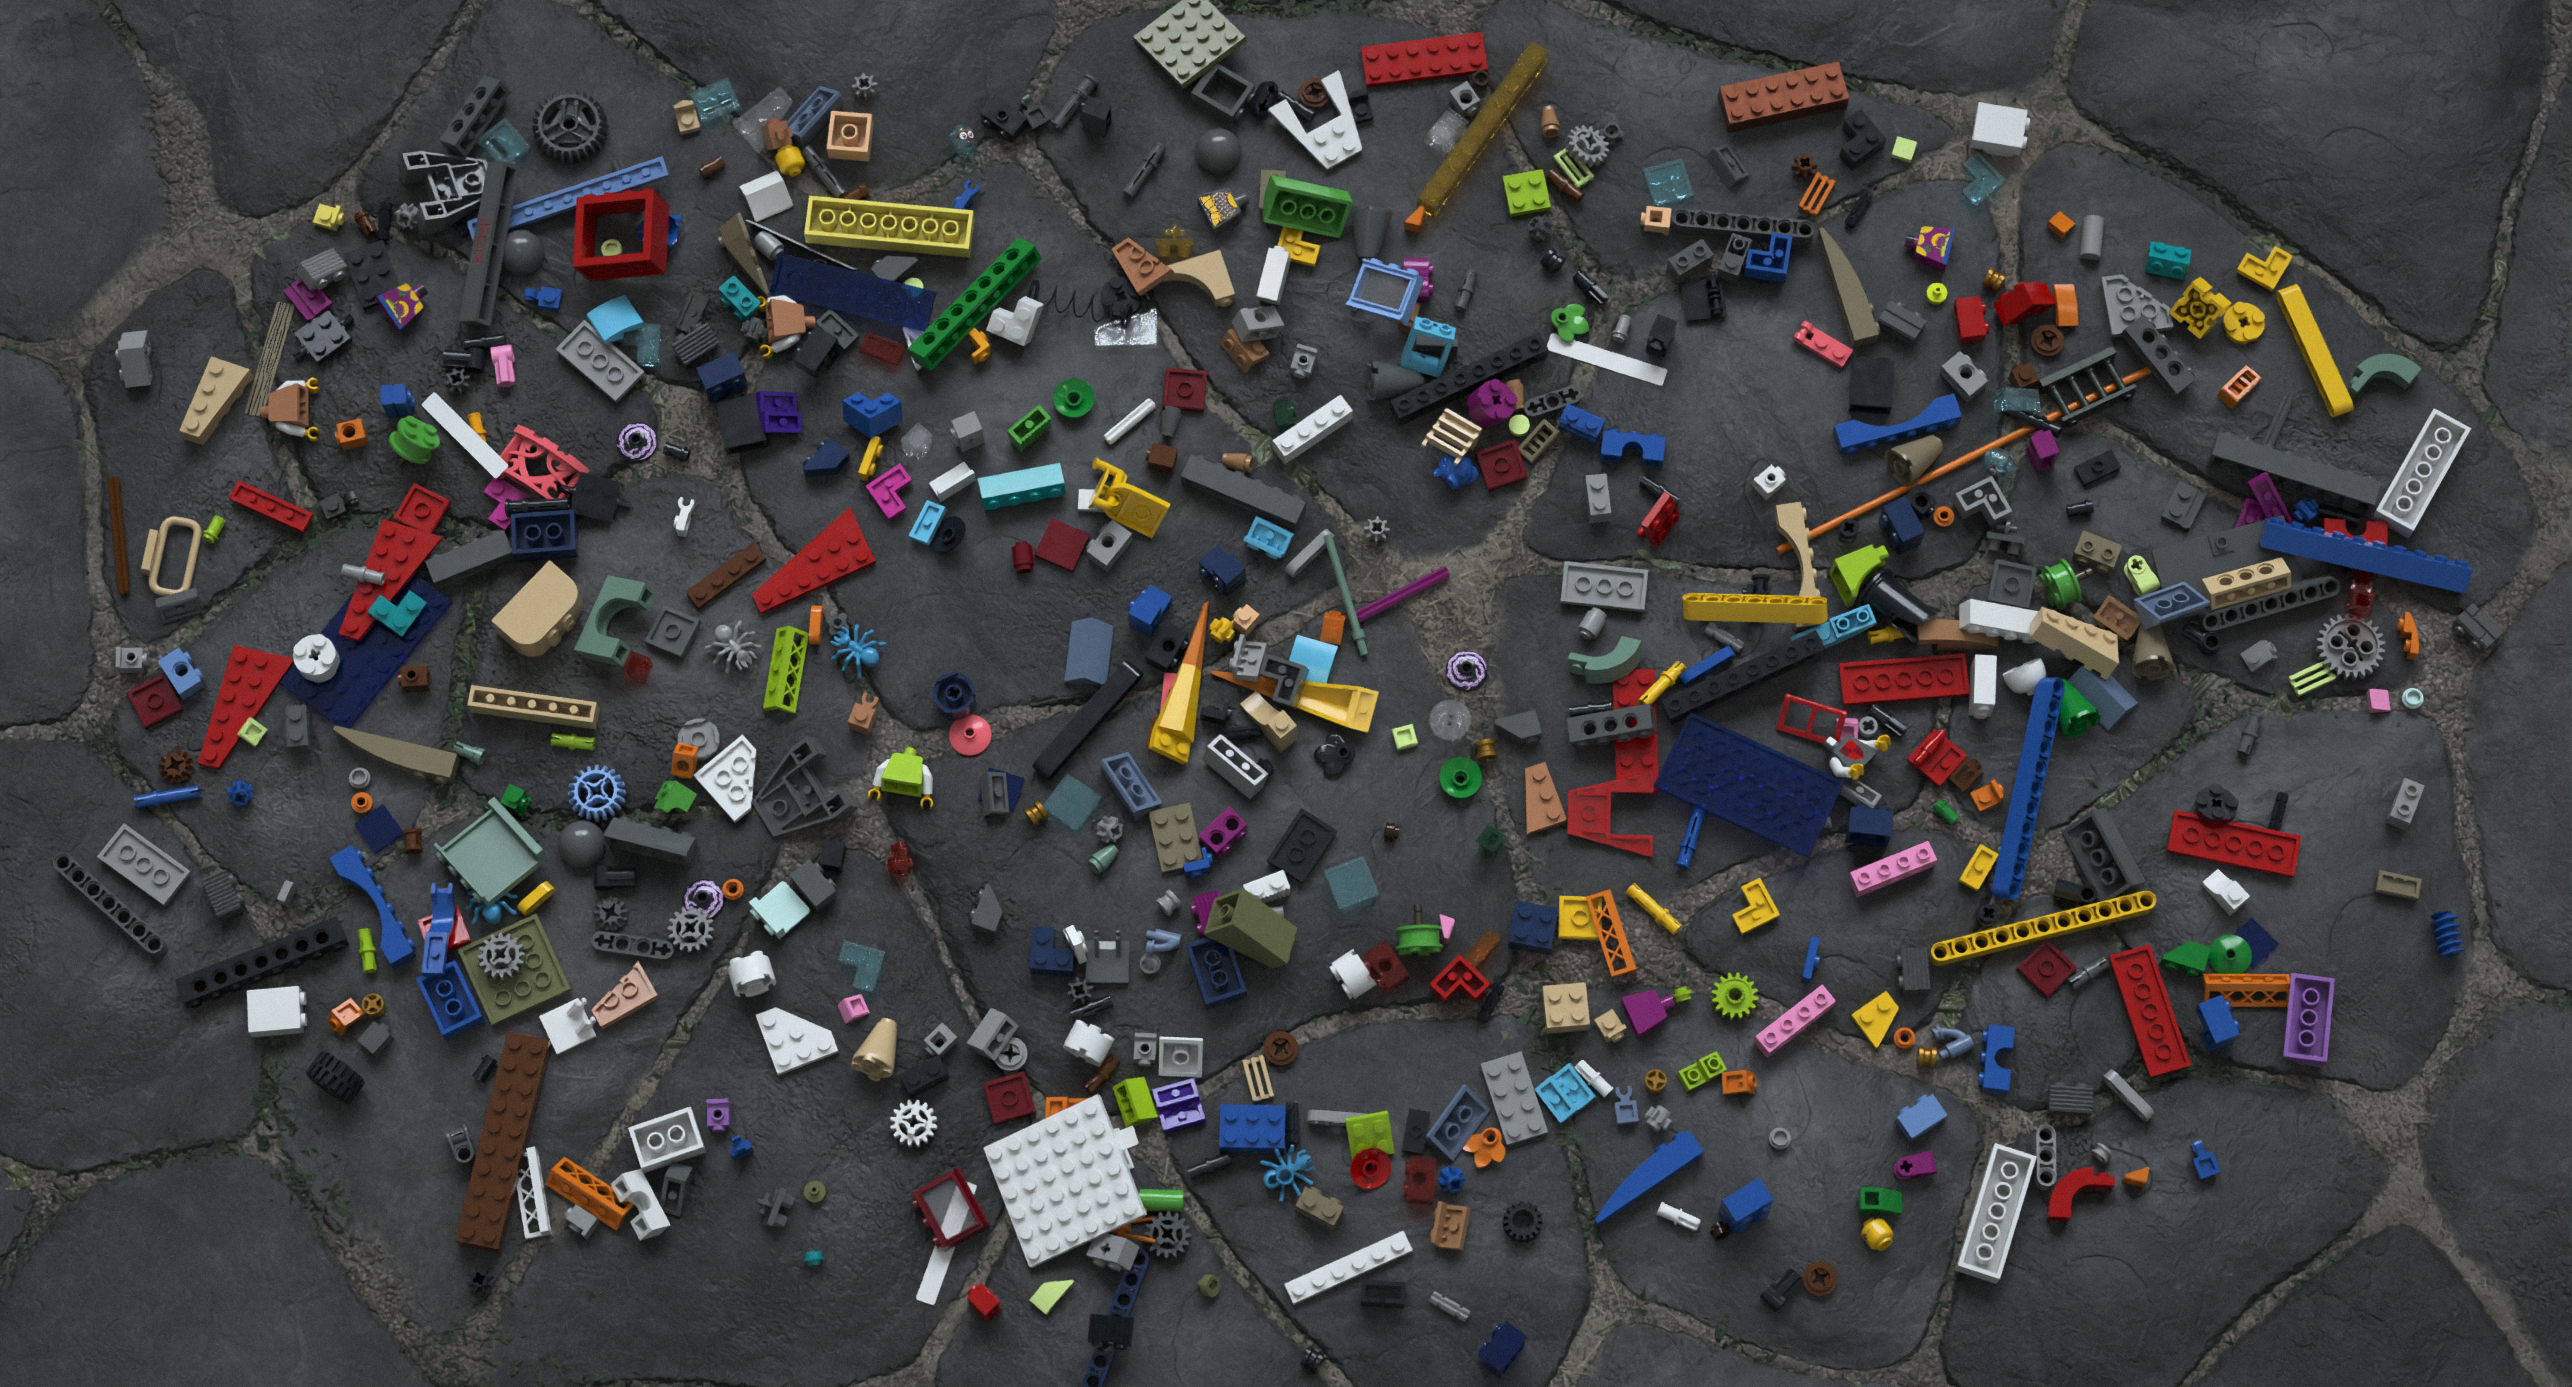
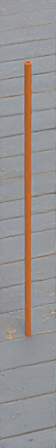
[1776,367,2151,555]

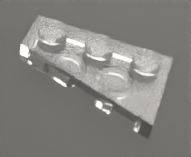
[732,86,793,156]
[1095,308,1157,349]

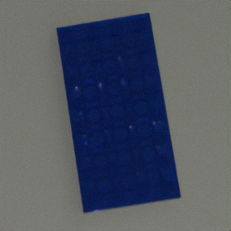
[280,574,453,729]
[1654,712,1845,858]

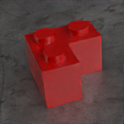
[1993,281,2056,326]
[1429,954,1491,1005]

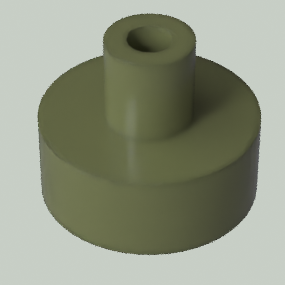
[804,1181,826,1204]
[1197,1274,1221,1297]

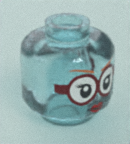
[948,124,978,156]
[1982,447,2015,478]

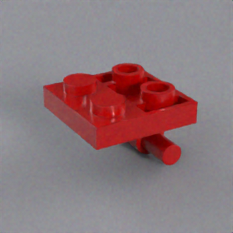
[1636,492,1680,548]
[1907,728,1967,788]

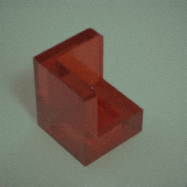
[622,651,653,684]

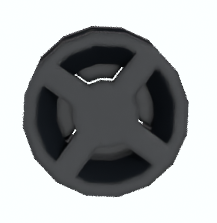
[1540,248,1566,274]
[1300,1345,1325,1372]

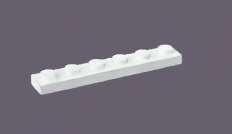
[1284,1231,1413,1305]

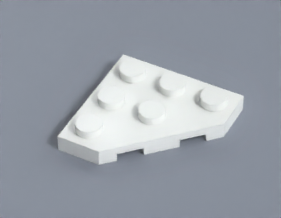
[694,734,757,823]
[756,1007,839,1076]

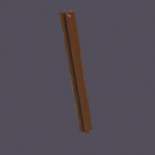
[107,476,130,596]

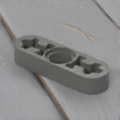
[1524,385,1582,420]

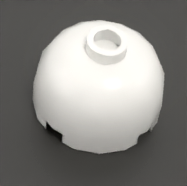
[2003,658,2046,696]

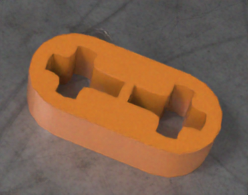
[809,605,823,645]

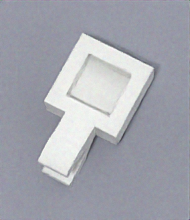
[674,497,695,537]

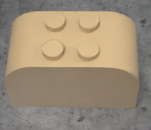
[491,560,583,657]

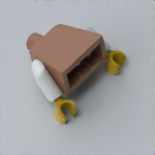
[757,295,815,359]
[260,378,319,442]

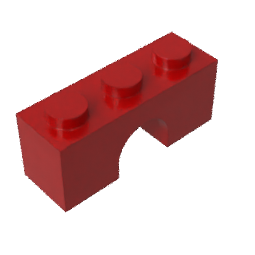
[2321,518,2388,546]

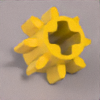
[1209,617,1235,643]

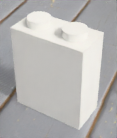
[1257,246,1291,306]
[1969,654,1997,719]
[247,986,307,1037]

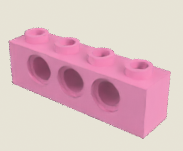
[1848,841,1937,898]
[1754,985,1836,1058]

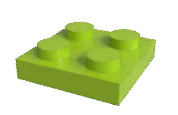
[1502,169,1551,217]
[1345,1111,1395,1160]

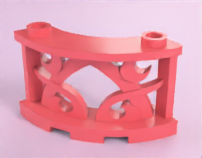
[498,425,590,499]

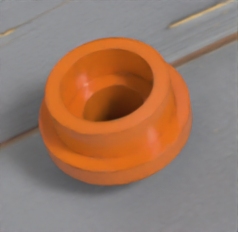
[1933,506,1954,527]
[351,792,373,813]
[722,879,744,900]
[1894,1027,1915,1049]

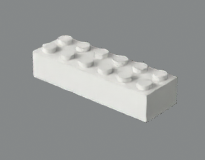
[2371,409,2471,539]
[1955,1143,2037,1284]

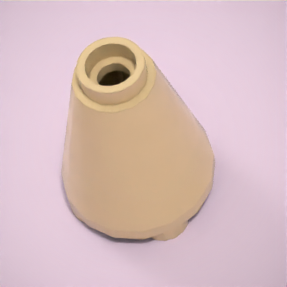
[851,1018,897,1081]

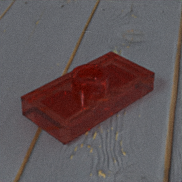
[859,332,906,366]

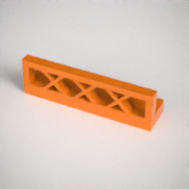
[1586,889,1637,978]
[2202,974,2290,1007]
[545,1157,635,1231]

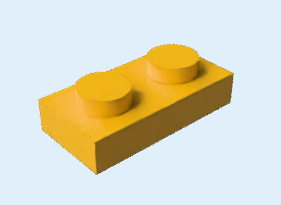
[858,436,883,482]
[1959,844,1999,892]

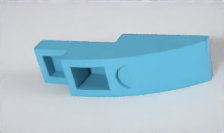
[1790,604,1877,649]

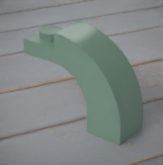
[2348,354,2422,399]
[1567,636,1643,684]

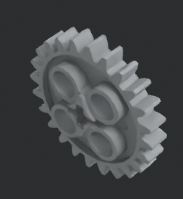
[2315,613,2385,681]

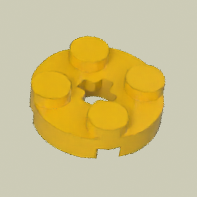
[2222,302,2265,344]

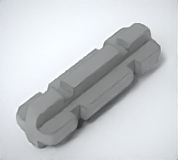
[1705,623,1744,653]
[1429,1292,1470,1322]

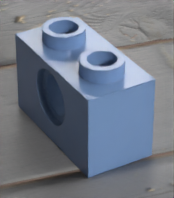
[158,648,205,700]

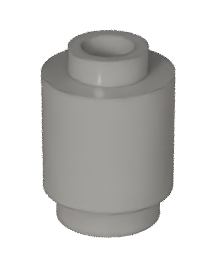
[754,231,784,261]
[1578,607,1607,640]

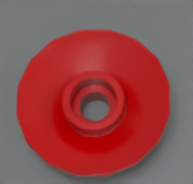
[1350,1147,1391,1189]

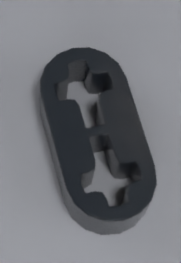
[1249,81,1278,117]

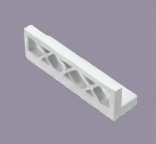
[517,1147,552,1239]

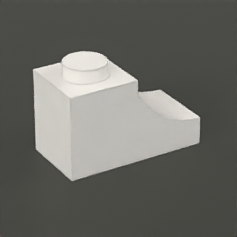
[2201,869,2250,916]

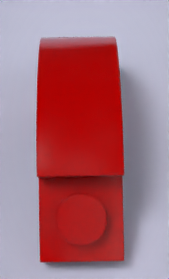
[2046,1167,2115,1222]

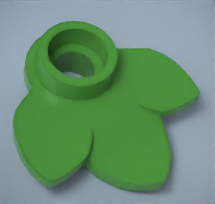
[1550,304,1590,343]

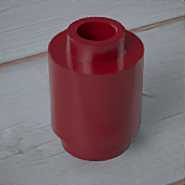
[1011,541,1034,574]

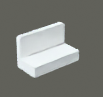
[929,462,976,502]

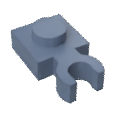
[1614,1086,1639,1125]

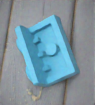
[1243,516,1294,559]

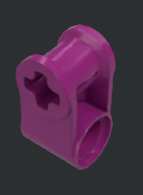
[1893,1151,1938,1180]

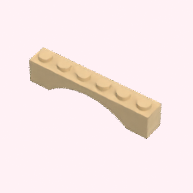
[1774,502,1821,632]

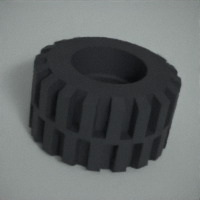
[305,1051,365,1104]

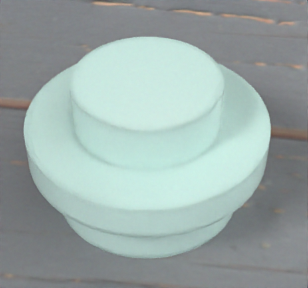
[2402,688,2424,709]

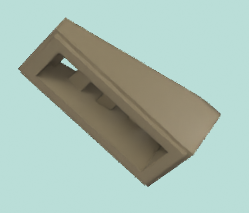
[1518,419,1561,463]

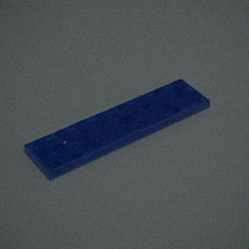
[770,253,937,332]

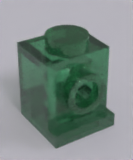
[1272,397,1298,432]
[1476,824,1505,859]

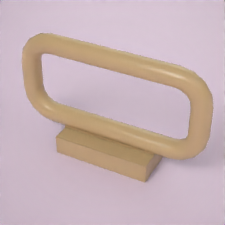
[141,517,202,596]

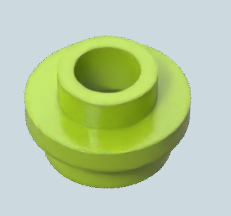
[1671,986,1692,1003]

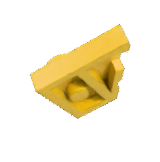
[1851,991,1899,1050]

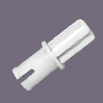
[1575,1060,1613,1098]
[1656,1202,1700,1231]

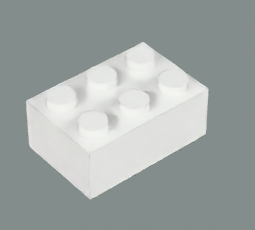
[628,1107,706,1173]

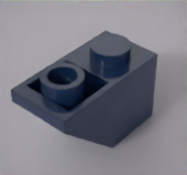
[802,437,851,477]

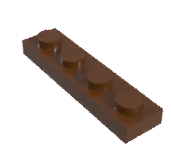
[686,542,766,610]

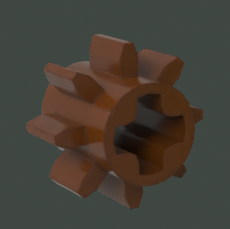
[1791,153,1818,180]

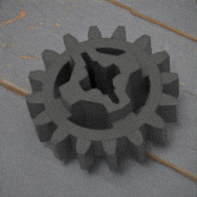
[1144,1211,1191,1260]

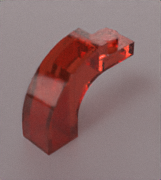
[2345,568,2375,619]

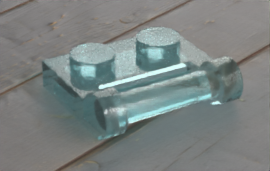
[690,77,742,125]
[477,118,531,164]

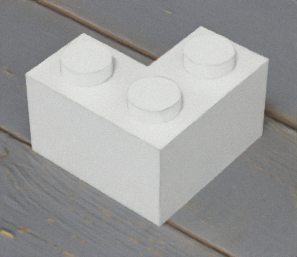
[986,296,1044,346]

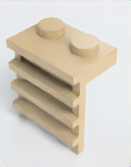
[1421,408,1482,466]

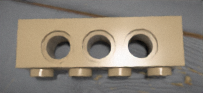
[2202,557,2292,610]

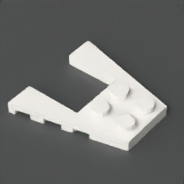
[1268,70,1362,171]

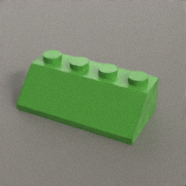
[1262,175,1353,238]

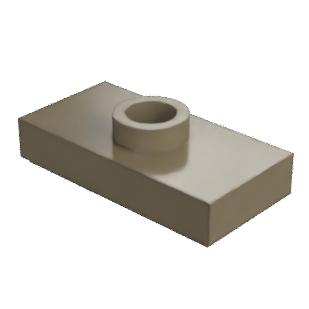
[2375,870,2422,901]

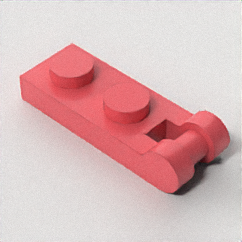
[1793,321,1853,369]

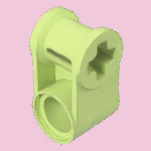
[2124,555,2160,597]

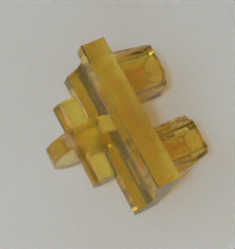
[1156,224,1193,257]

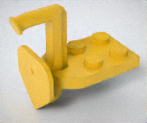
[1088,457,1170,538]

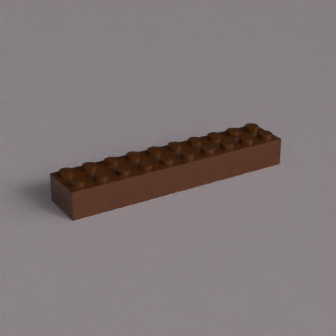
[455,1031,553,1254]

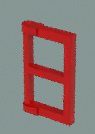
[1776,693,1848,744]

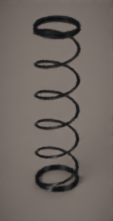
[1027,280,1133,330]

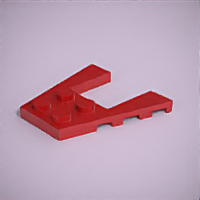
[1567,772,1654,857]

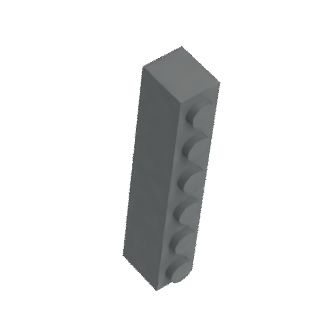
[1181,454,1306,530]

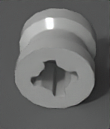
[1155,889,1182,917]

